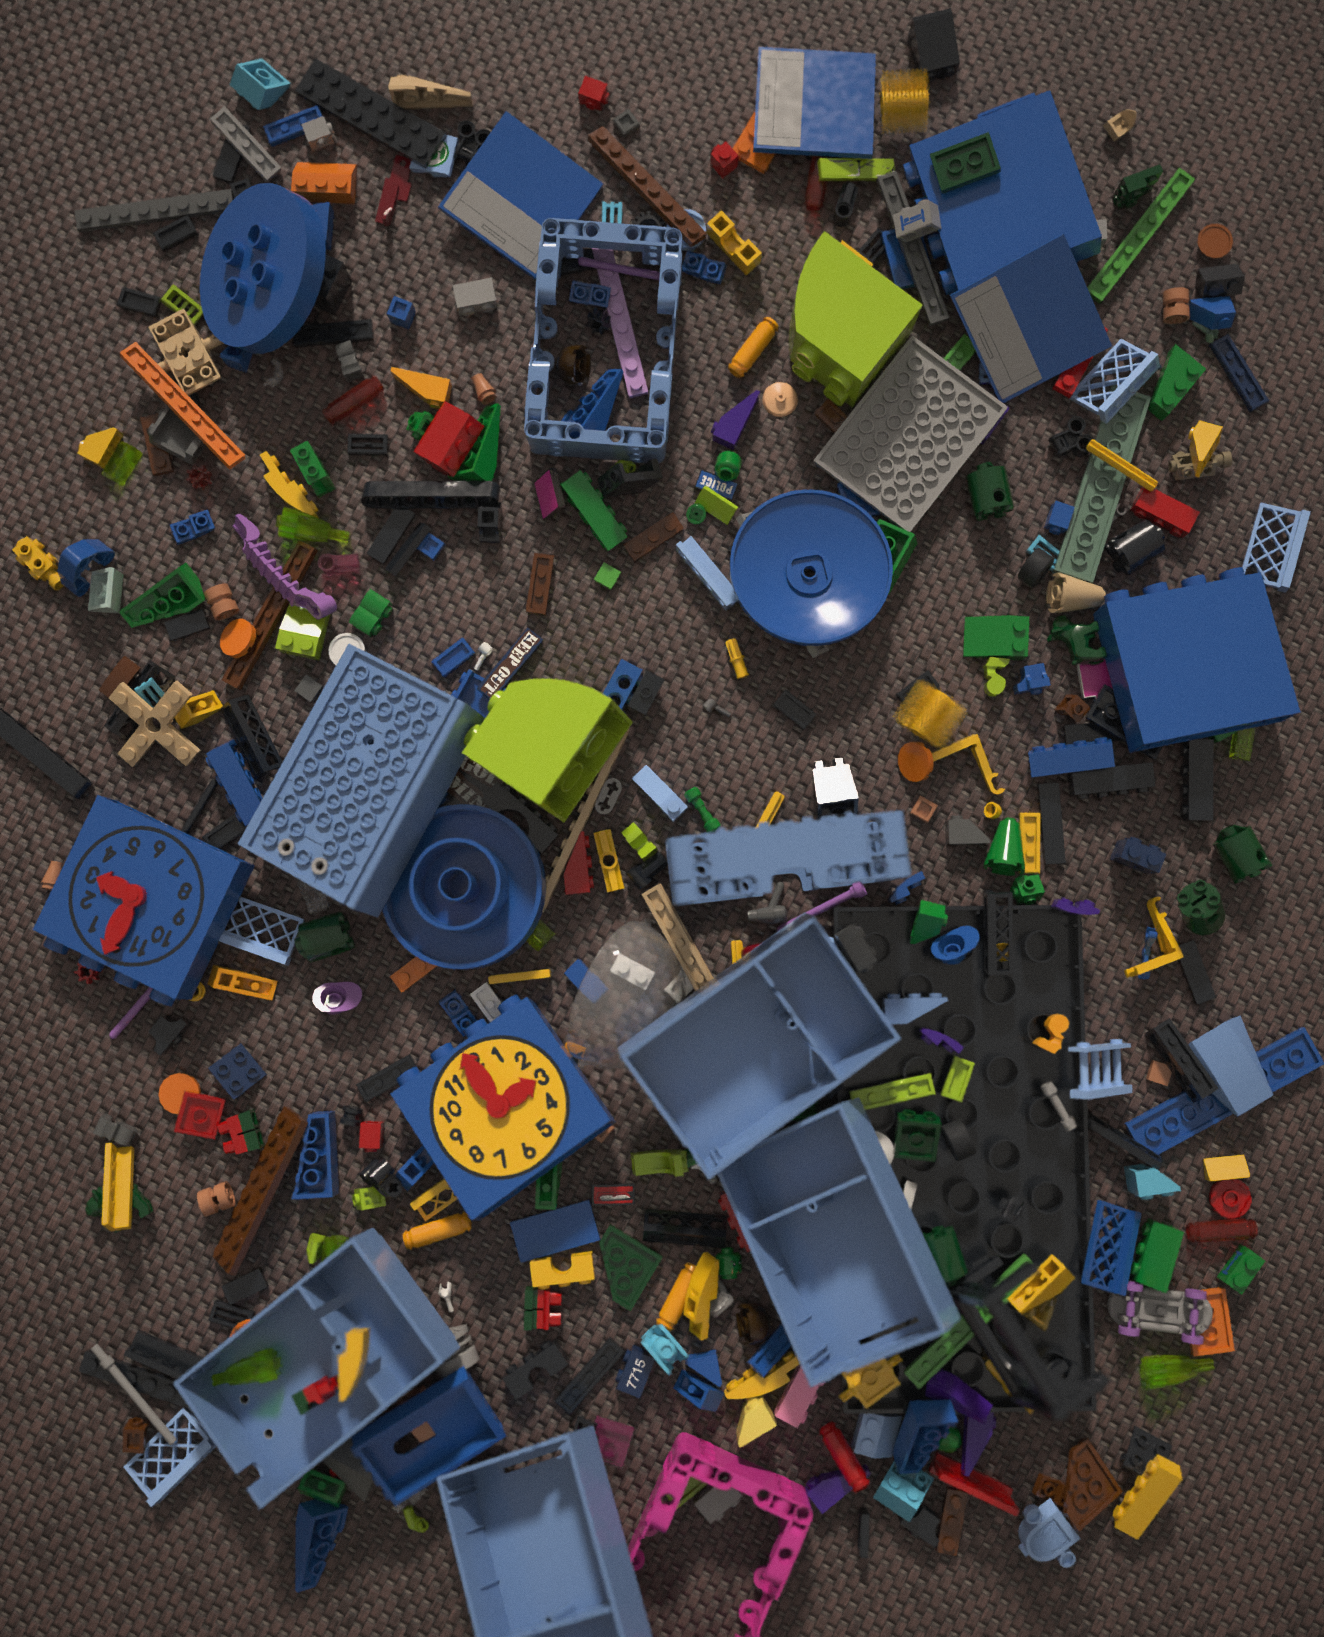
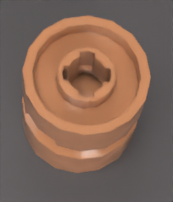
[1162,287,1190,324]
[204,583,239,620]
[197,1181,235,1217]

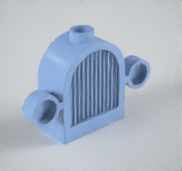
[1018,1498,1080,1568]

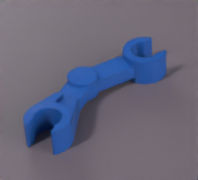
[1138,927,1157,979]

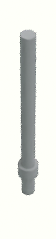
[91,1343,177,1445]

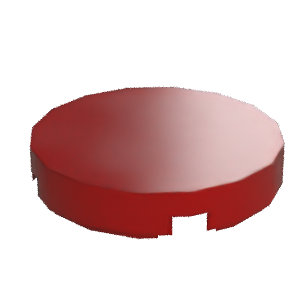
[1209,1179,1252,1219]

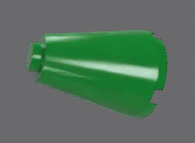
[984,818,1025,876]

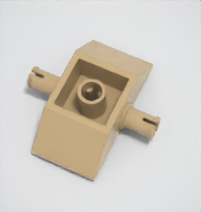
[149,308,223,396]

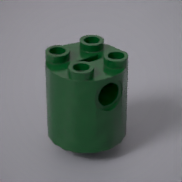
[966,462,1014,521]
[1213,824,1272,884]
[1177,880,1225,935]
[294,911,355,963]
[922,1225,968,1288]

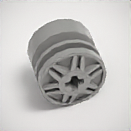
[436,1324,480,1378]

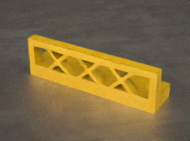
[102,1143,134,1231]
[410,1178,458,1222]

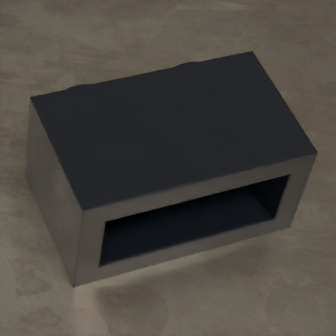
[1195,264,1245,298]

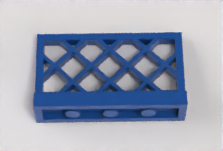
[1081,1200,1142,1296]

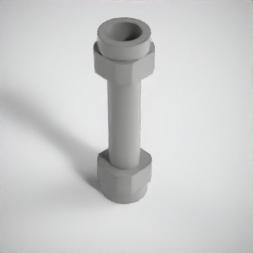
[1041,1081,1077,1132]

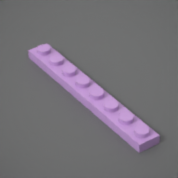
[592,248,648,399]

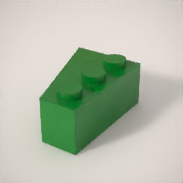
[1147,344,1206,421]

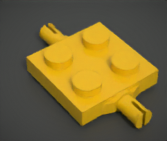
[839,1353,902,1409]

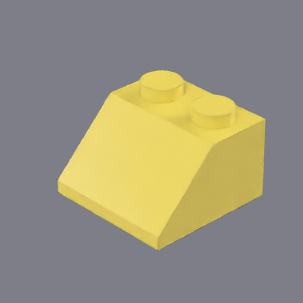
[736,1395,776,1448]

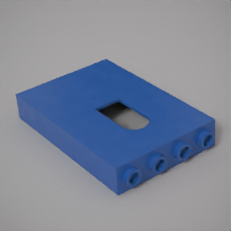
[351,1366,506,1507]

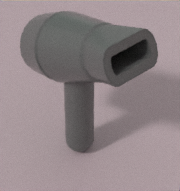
[748,882,787,924]

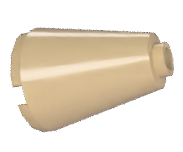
[1046,573,1106,613]

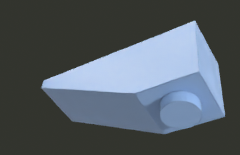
[632,765,688,822]

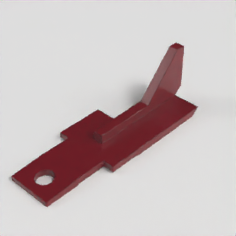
[375,155,412,227]

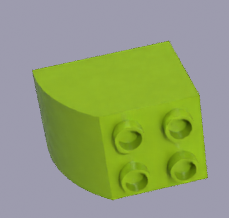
[788,231,923,408]
[462,679,633,823]

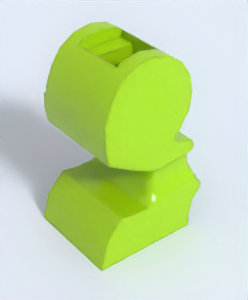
[983,657,1010,697]
[621,822,658,861]

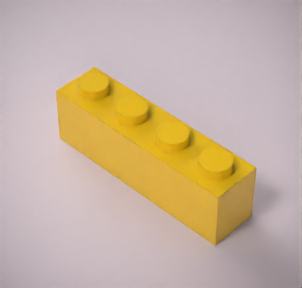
[1113,1454,1182,1540]

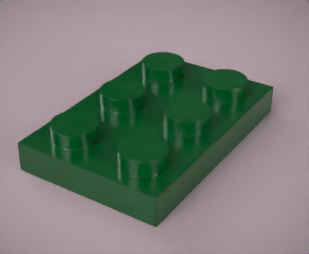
[930,132,1001,194]

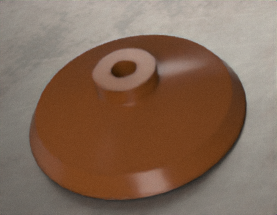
[1198,224,1233,258]

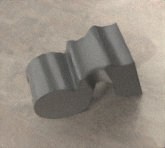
[335,340,365,383]
[93,1113,138,1147]

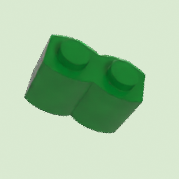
[348,589,393,637]

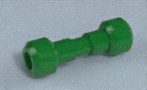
[684,787,721,833]

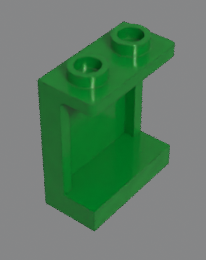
[290,440,336,498]

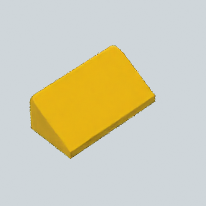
[1203,1154,1250,1181]

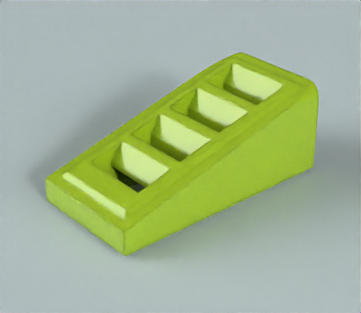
[161,284,203,326]
[306,1233,327,1264]

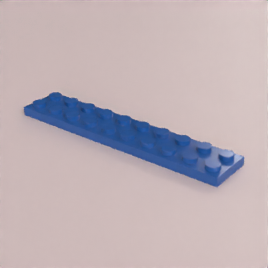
[1124,1027,1324,1155]

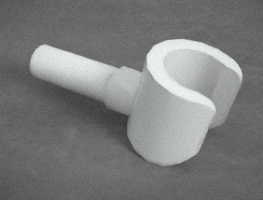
[474,642,492,670]
[439,1282,454,1312]

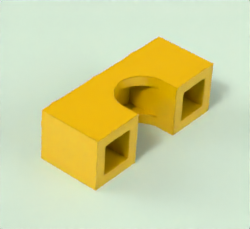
[706,210,762,275]
[530,1251,595,1290]

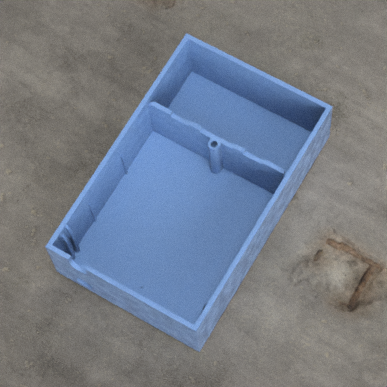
[717,1097,961,1387]
[436,1426,652,1637]

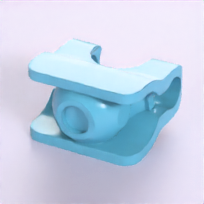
[641,1324,689,1376]

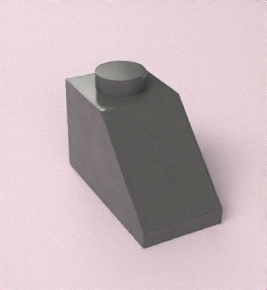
[945,816,990,845]

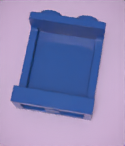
[451,669,506,718]

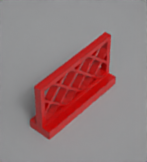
[928,1451,1019,1516]

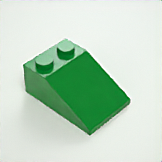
[963,615,1030,661]

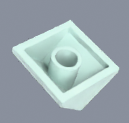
[88,567,123,613]

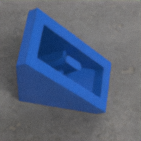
[220,345,253,372]
[685,1349,722,1387]

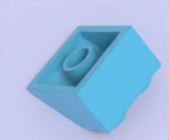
[230,59,291,110]

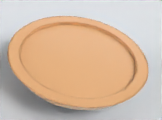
[762,382,798,417]

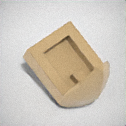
[1103,110,1136,141]

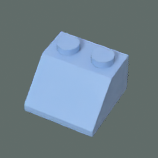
[851,1413,902,1458]

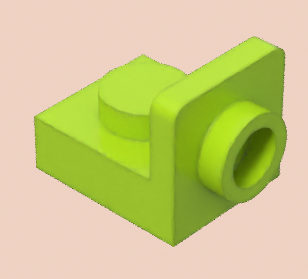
[352,1186,386,1210]

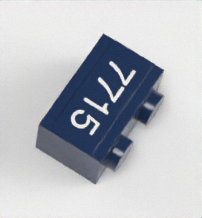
[615,1345,655,1398]

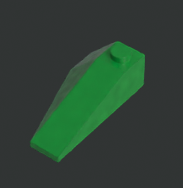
[448,403,501,481]
[119,563,205,628]

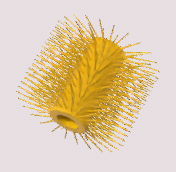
[879,68,930,134]
[893,679,968,749]

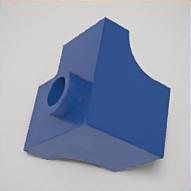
[1013,663,1051,695]

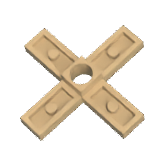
[109,681,201,767]

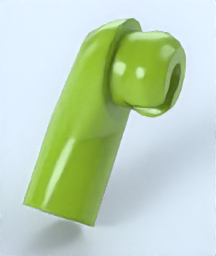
[402,1505,429,1533]

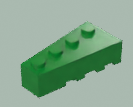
[558,470,627,552]

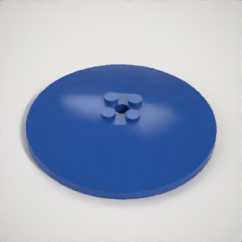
[730,490,893,646]

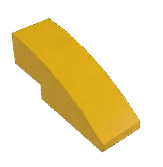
[338,1328,370,1401]

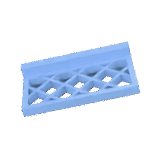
[1069,339,1160,424]
[1242,502,1311,593]
[219,897,305,966]
[124,1407,217,1507]

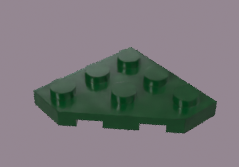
[599,1224,663,1311]

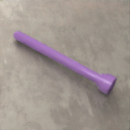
[578,257,660,280]
[777,882,867,932]
[109,987,152,1039]

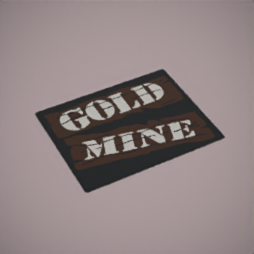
[445,756,503,810]

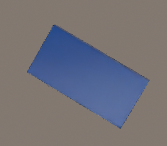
[431,637,476,678]

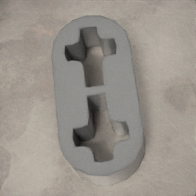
[595,778,622,815]

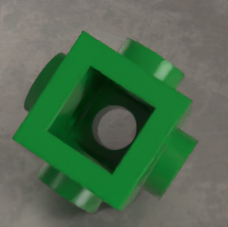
[406,411,434,441]
[1010,874,1045,905]

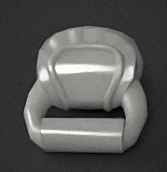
[709,1279,734,1318]

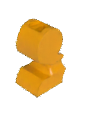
[1032,1014,1069,1054]

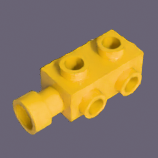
[12,536,64,590]

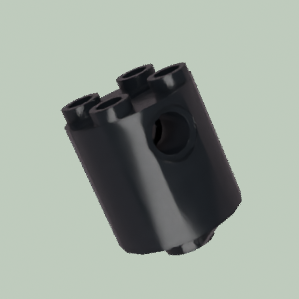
[1104,520,1165,575]

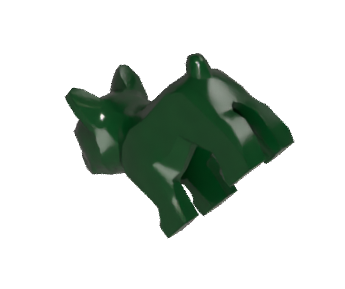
[1047,615,1107,666]
[85,1184,154,1233]

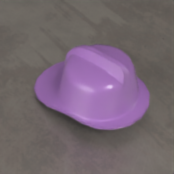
[313,982,362,1015]

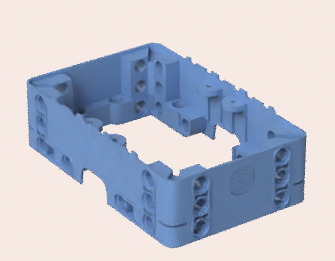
[524,218,682,463]
[666,811,912,906]

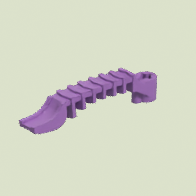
[232,514,337,619]

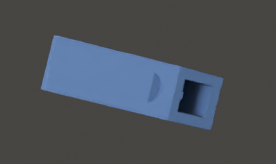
[882,993,948,1024]

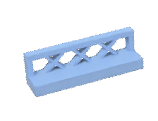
[676,536,738,611]

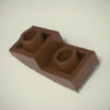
[99,656,141,698]
[1032,1473,1066,1507]

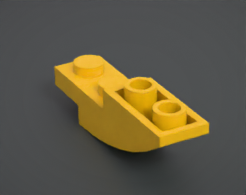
[260,451,319,520]
[683,1252,719,1340]
[724,1351,800,1399]

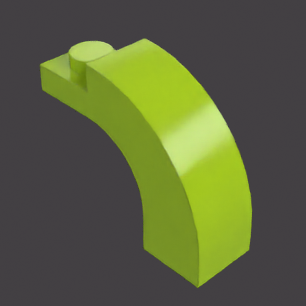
[631,1149,688,1177]

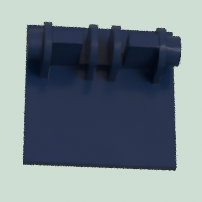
[208,1043,267,1100]

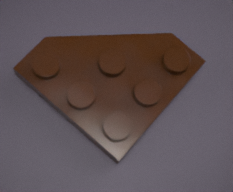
[1063,1438,1123,1532]

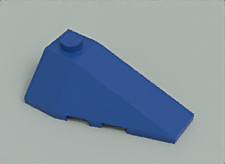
[561,369,624,439]
[295,1499,348,1593]

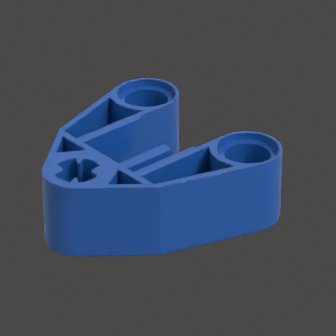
[57,539,115,597]

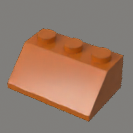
[291,162,357,204]

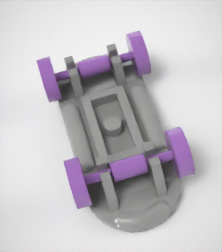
[1107,1281,1213,1344]

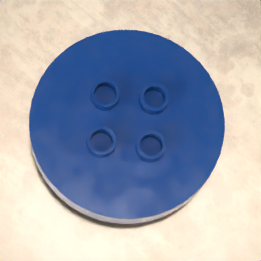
[200,183,326,354]
[382,804,546,970]

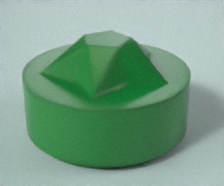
[686,503,707,524]

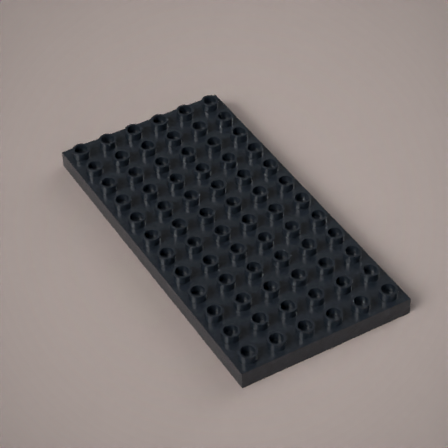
[831,905,1096,1414]

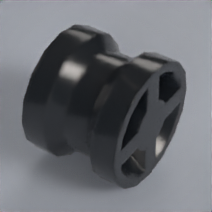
[340,1105,363,1126]

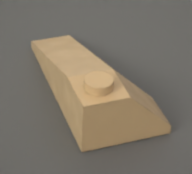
[388,75,473,109]

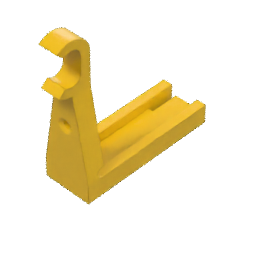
[931,734,1005,794]
[1124,897,1184,978]

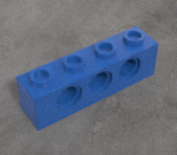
[603,659,643,713]

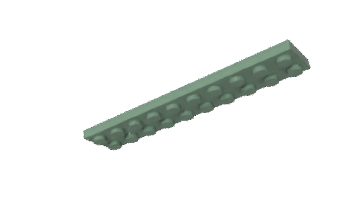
[1053,385,1151,583]

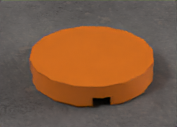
[220,619,256,658]
[898,741,934,782]
[158,1073,201,1114]

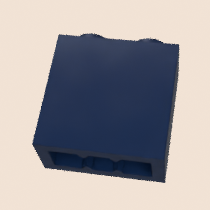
[1110,837,1166,875]

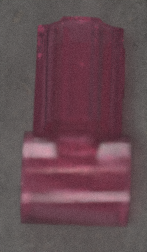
[318,554,360,576]

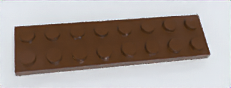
[212,1106,308,1276]

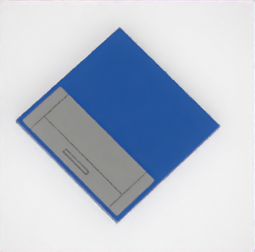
[753,47,876,159]
[438,111,603,280]
[950,233,1112,403]

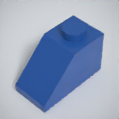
[1189,296,1236,330]
[674,1369,724,1412]

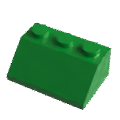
[877,519,917,595]
[1130,1218,1184,1293]

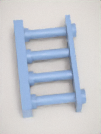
[1068,1039,1132,1099]

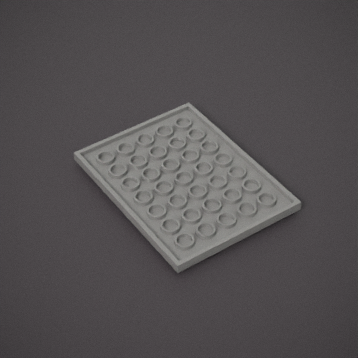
[813,335,1008,532]

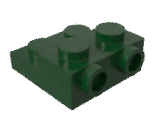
[1112,164,1163,210]
[893,1110,941,1162]

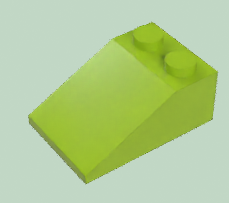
[275,603,330,661]

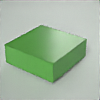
[594,563,621,590]

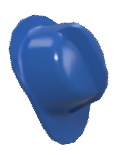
[931,926,980,965]

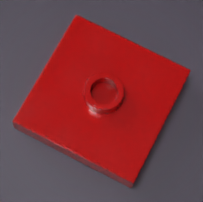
[174,1091,226,1140]

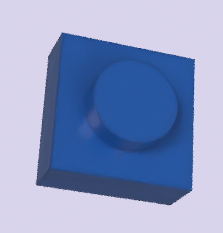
[417,533,445,561]

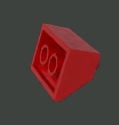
[413,401,484,477]

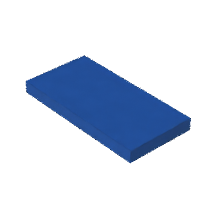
[510,1199,600,1263]

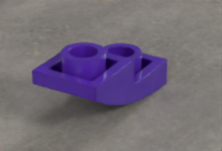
[1051,897,1100,915]
[918,1028,964,1054]

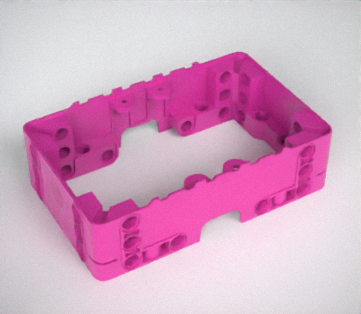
[628,1432,813,1637]

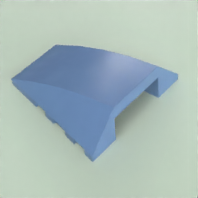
[1188,1016,1273,1117]

